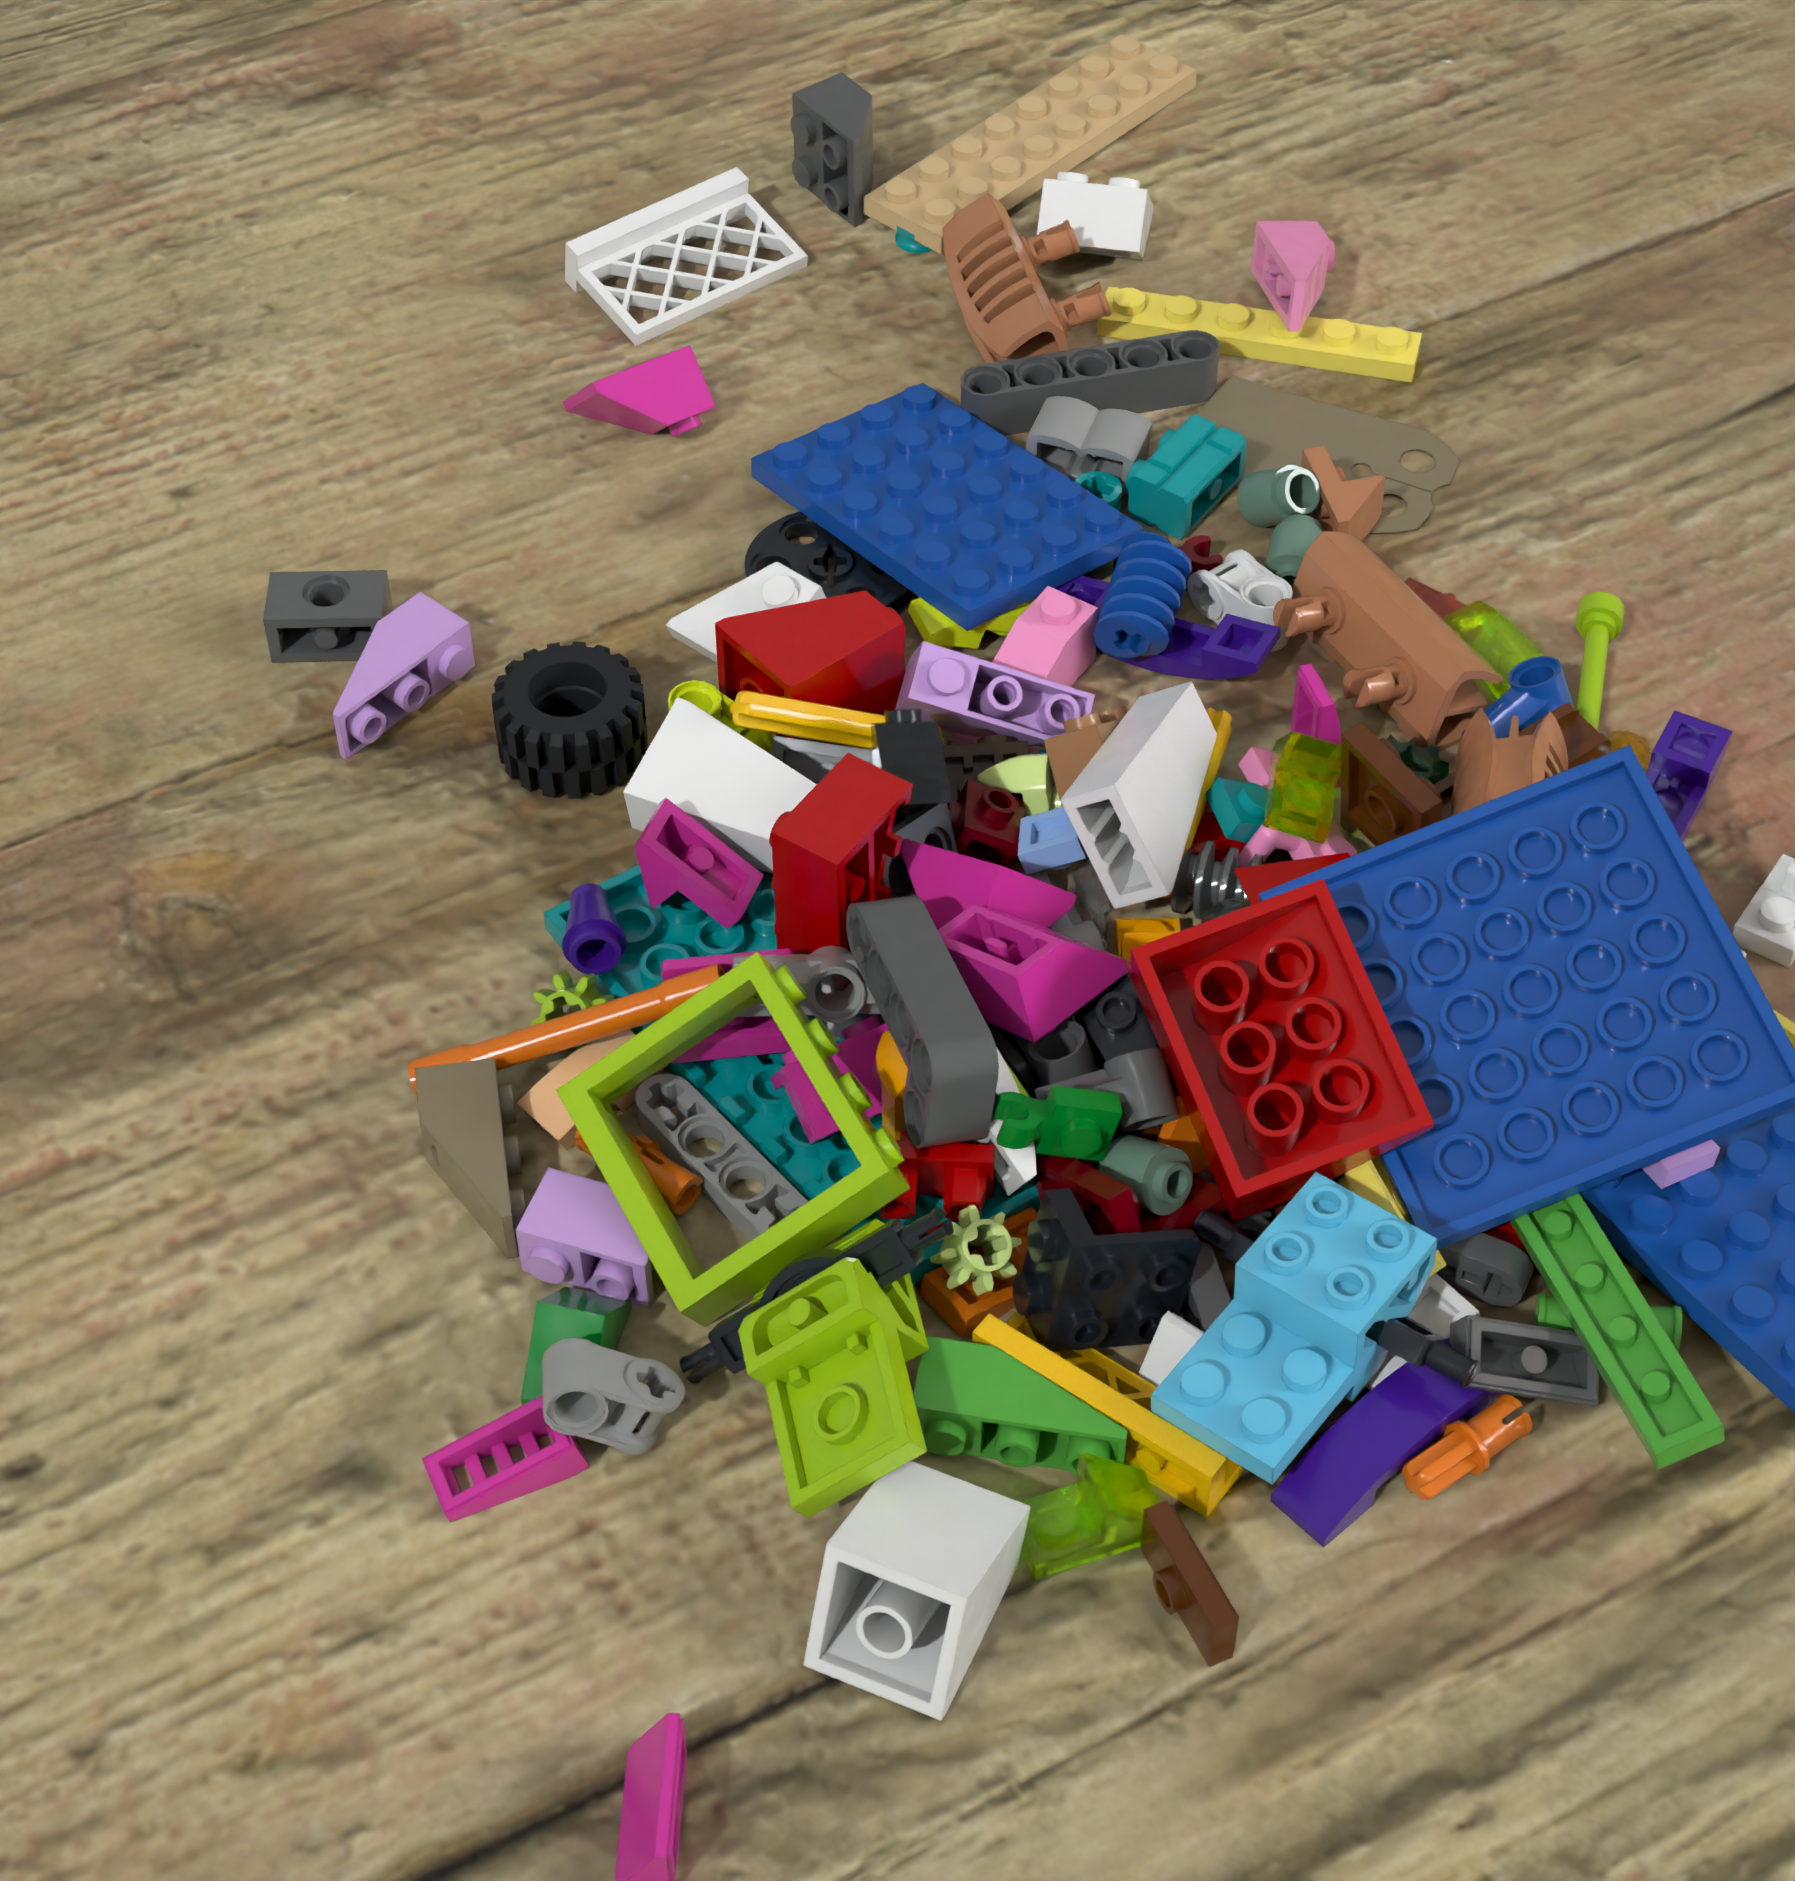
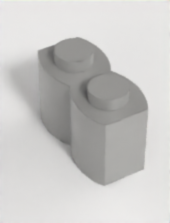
[1026,396,1152,495]

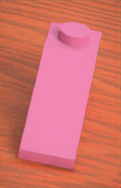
[1250,221,1335,332]
[952,586,1098,745]

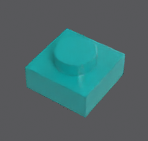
[1205,777,1283,843]

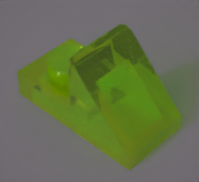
[1263,732,1341,844]
[1019,1453,1159,1580]

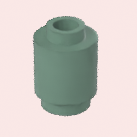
[1237,464,1320,528]
[1264,514,1324,587]
[1091,1134,1193,1215]

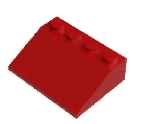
[1130,878,1434,1221]

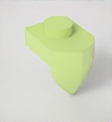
[978,753,1062,817]

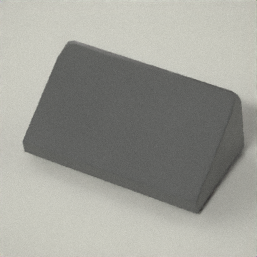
[1449,1315,1599,1408]

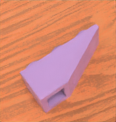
[332,592,475,760]
[895,641,1095,748]

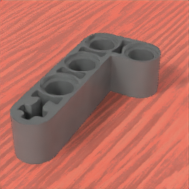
[846,895,999,1149]

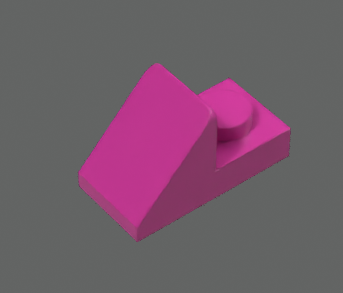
[635,798,764,929]

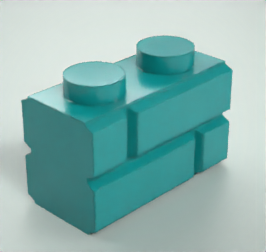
[1125,413,1247,540]

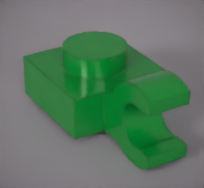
[992,1085,1123,1162]

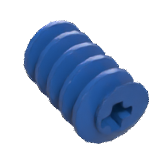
[1093,531,1192,660]

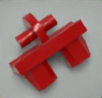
[879,1131,995,1222]

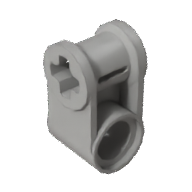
[541,1338,685,1455]

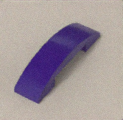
[1056,575,1281,679]
[1645,710,1732,842]
[1270,1338,1503,1548]

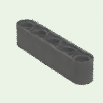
[961,330,1220,436]

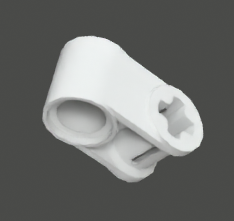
[1187,549,1293,652]

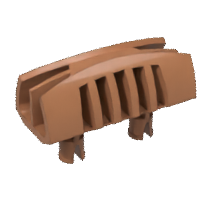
[942,194,1112,363]
[1273,531,1504,757]
[1450,708,1568,817]

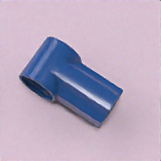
[1461,656,1574,739]

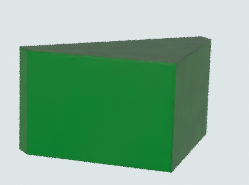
[521,1287,632,1405]

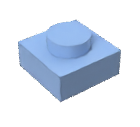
[1017,807,1087,875]

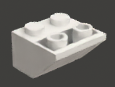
[1037,172,1153,260]

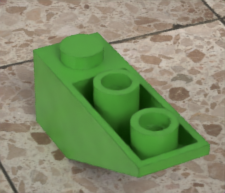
[913,1336,1128,1479]

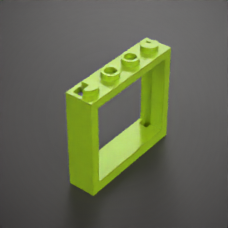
[556,952,911,1327]

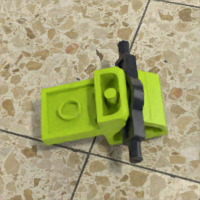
[680,1207,954,1518]

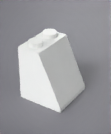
[803,1461,1031,1721]

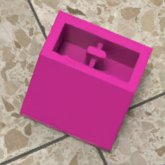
[938,904,1129,1043]

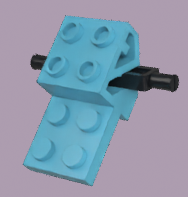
[1151,1172,1479,1485]

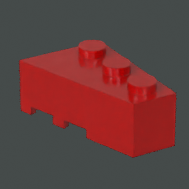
[769,753,913,994]

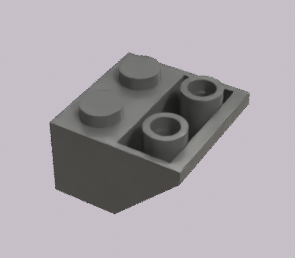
[791,72,873,228]

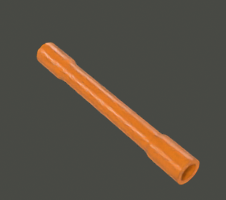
[408,963,725,1094]

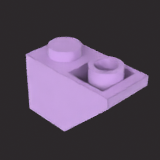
[516,1167,654,1307]

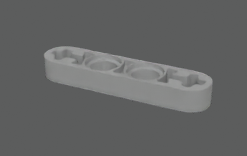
[635,1073,809,1241]

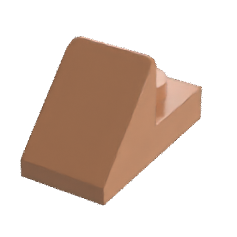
[1301,446,1385,541]

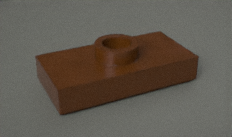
[1140,1500,1239,1667]

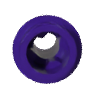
[562,884,627,975]

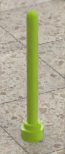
[1575,592,1625,731]

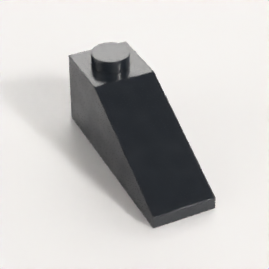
[871,709,951,805]

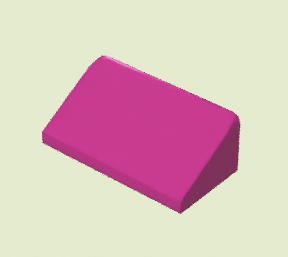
[614,1713,687,1881]

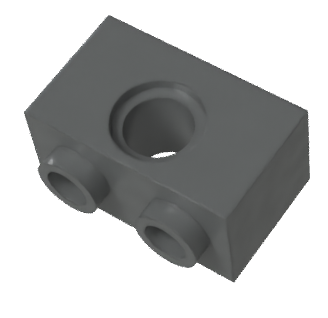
[263,570,393,663]

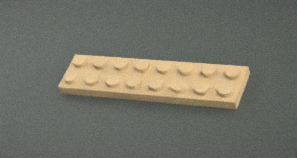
[864,34,1197,254]

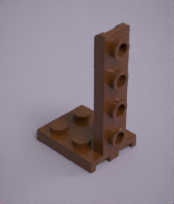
[1340,703,1612,847]

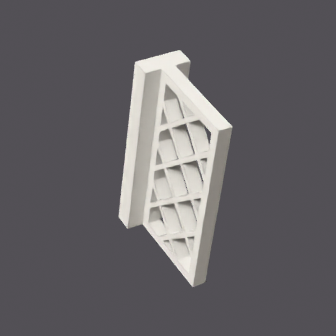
[565,167,808,346]

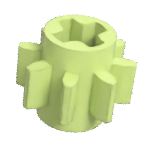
[930,1205,1022,1296]

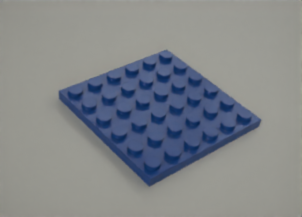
[1259,745,1795,1250]

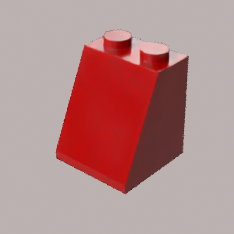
[715,590,906,745]

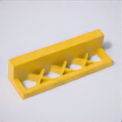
[972,1310,1245,1518]

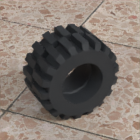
[492,641,648,799]

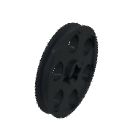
[744,511,914,615]

